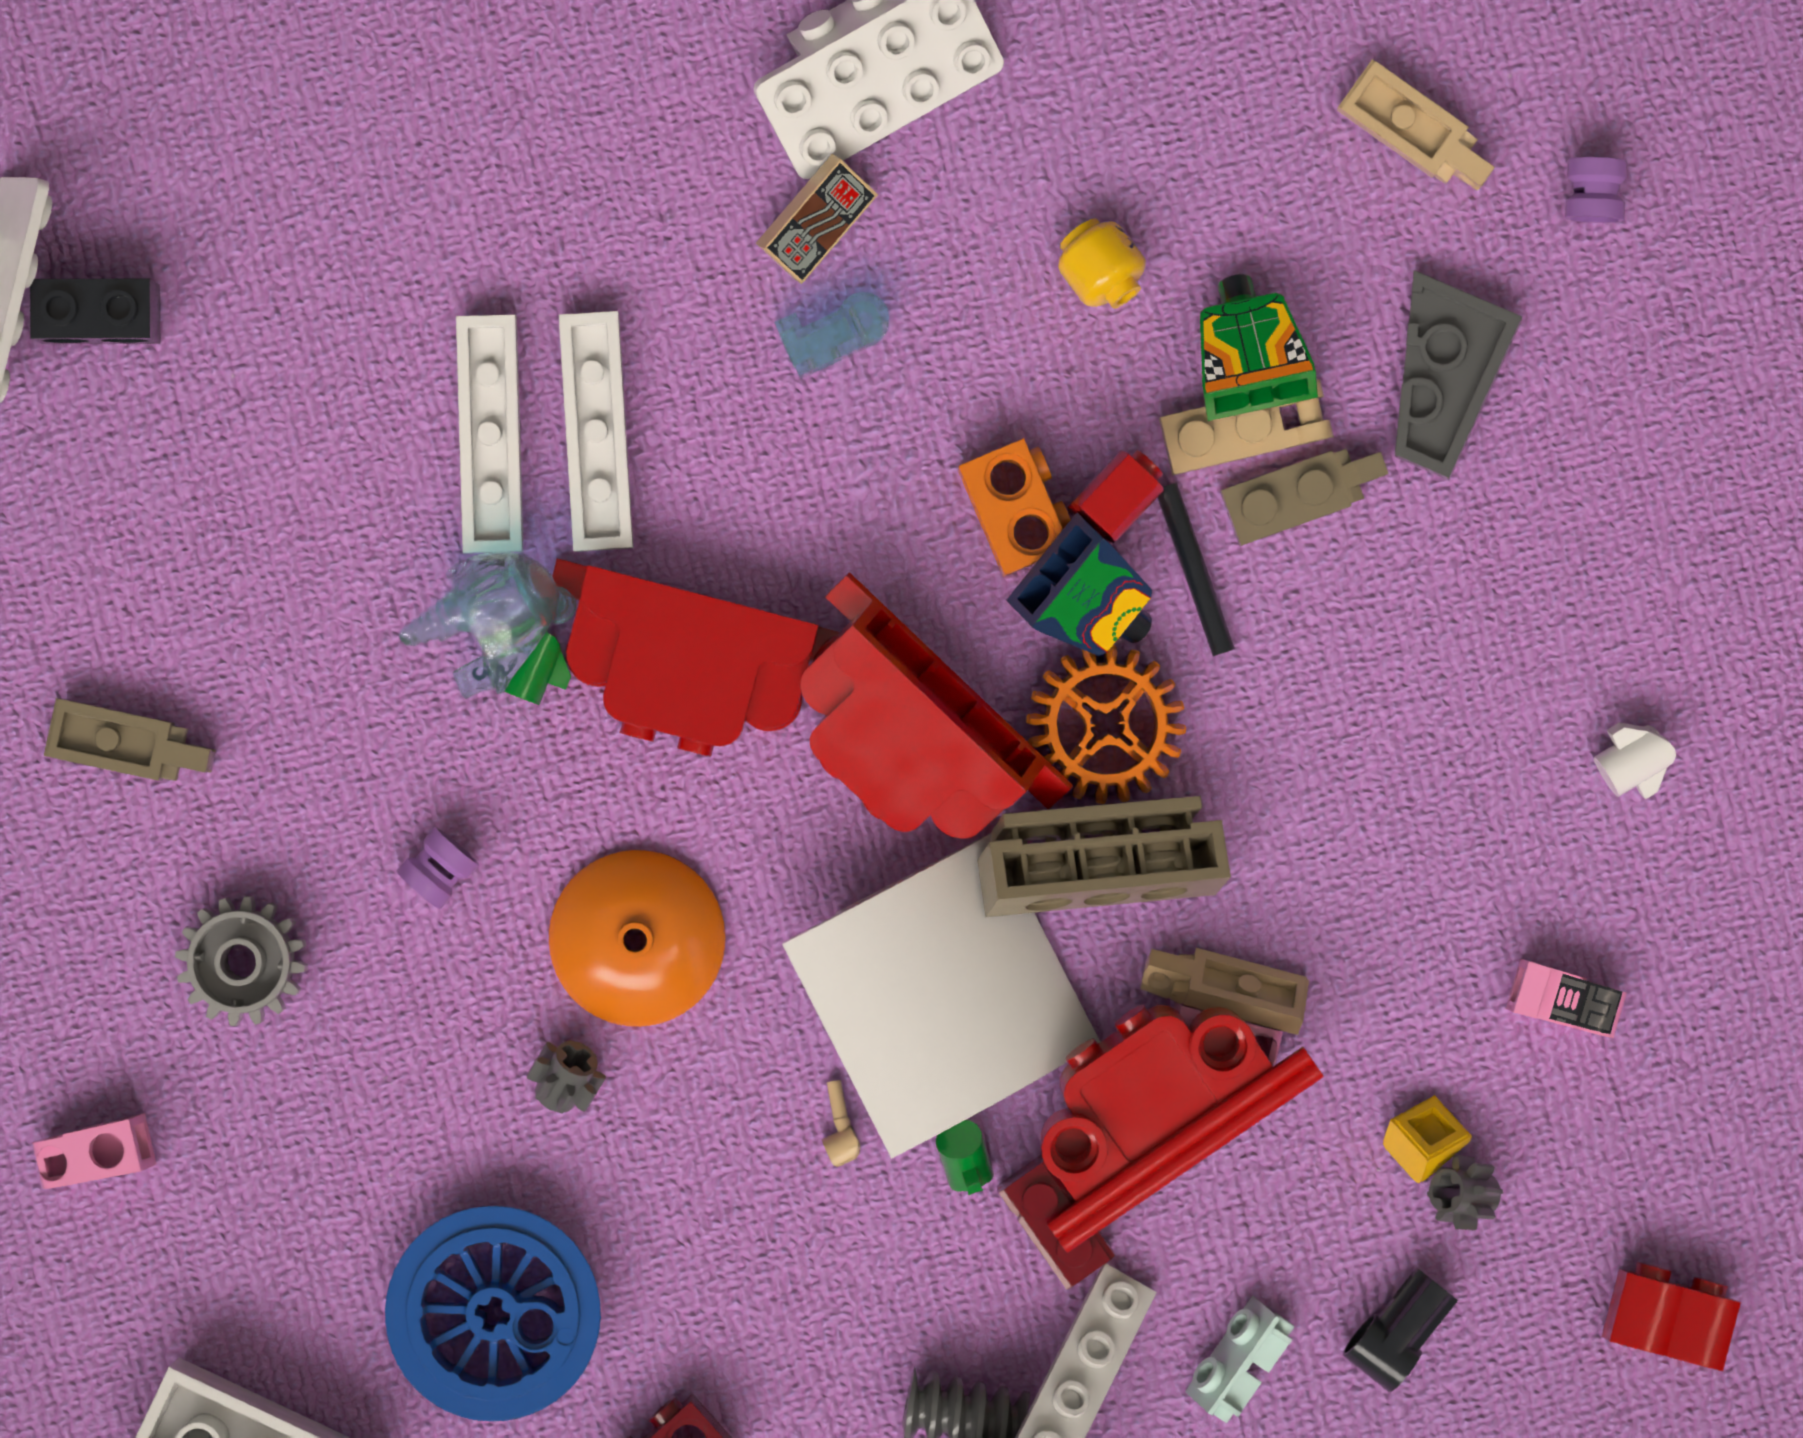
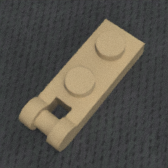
[1159,379,1334,476]

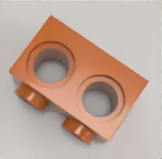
[957,438,1071,577]

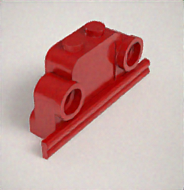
[548,558,840,757]
[800,572,1073,839]
[1041,1005,1324,1253]

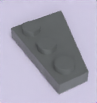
[1395,270,1522,481]

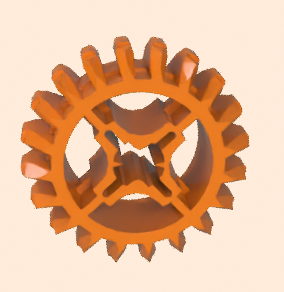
[1026,645,1186,804]

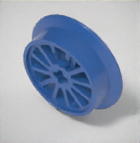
[385,1206,601,1422]

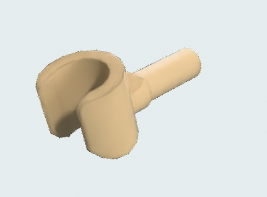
[821,1080,861,1167]

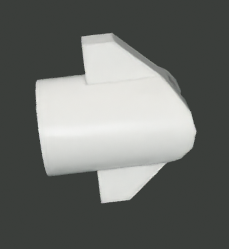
[1593,723,1676,799]

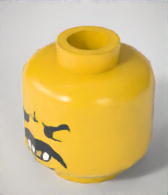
[1058,218,1146,309]

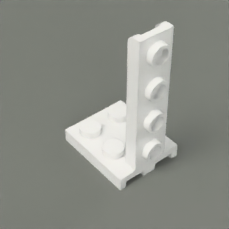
[1015,1264,1157,1438]

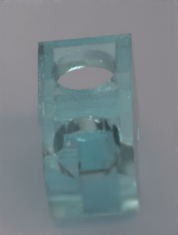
[774,292,889,380]

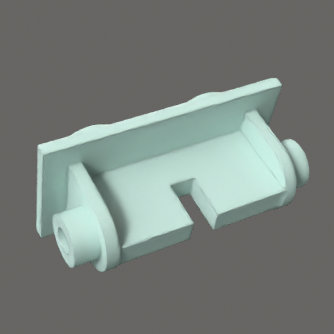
[1185,1296,1295,1423]

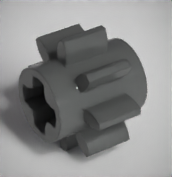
[527,1040,606,1114]
[1427,1155,1503,1231]

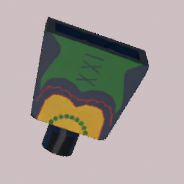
[1006,513,1152,656]

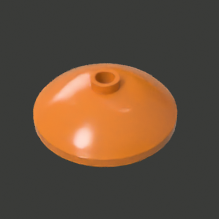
[549,850,726,1027]

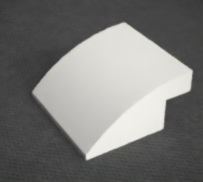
[782,833,1100,1159]

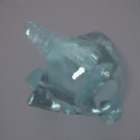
[399,552,576,699]

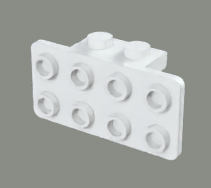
[754,0,1004,179]
[0,177,52,403]

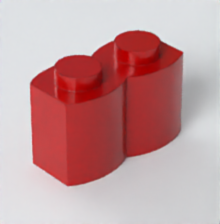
[1067,450,1164,545]
[1601,1262,1741,1371]

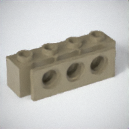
[977,796,1231,917]

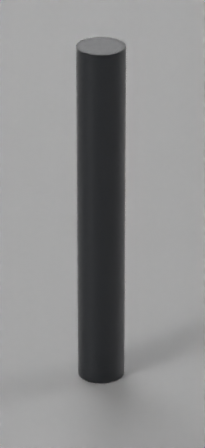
[1157,482,1235,657]

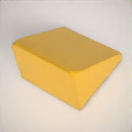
[1383,1095,1472,1184]

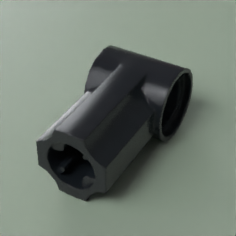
[1343,1267,1458,1392]

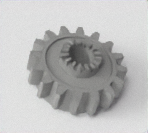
[175,896,308,1026]

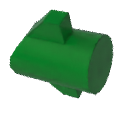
[487,628,571,705]
[936,1120,994,1195]

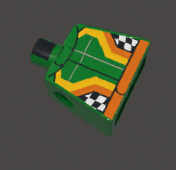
[1200,274,1318,421]

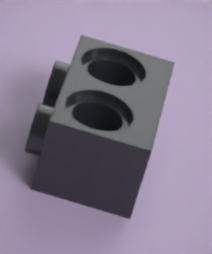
[30,278,160,344]

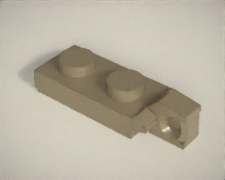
[1220,449,1389,547]
[44,698,216,781]

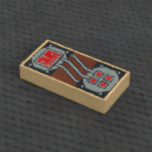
[755,154,878,284]

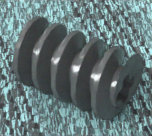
[902,1367,1030,1438]

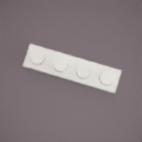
[559,311,633,552]
[456,314,524,554]

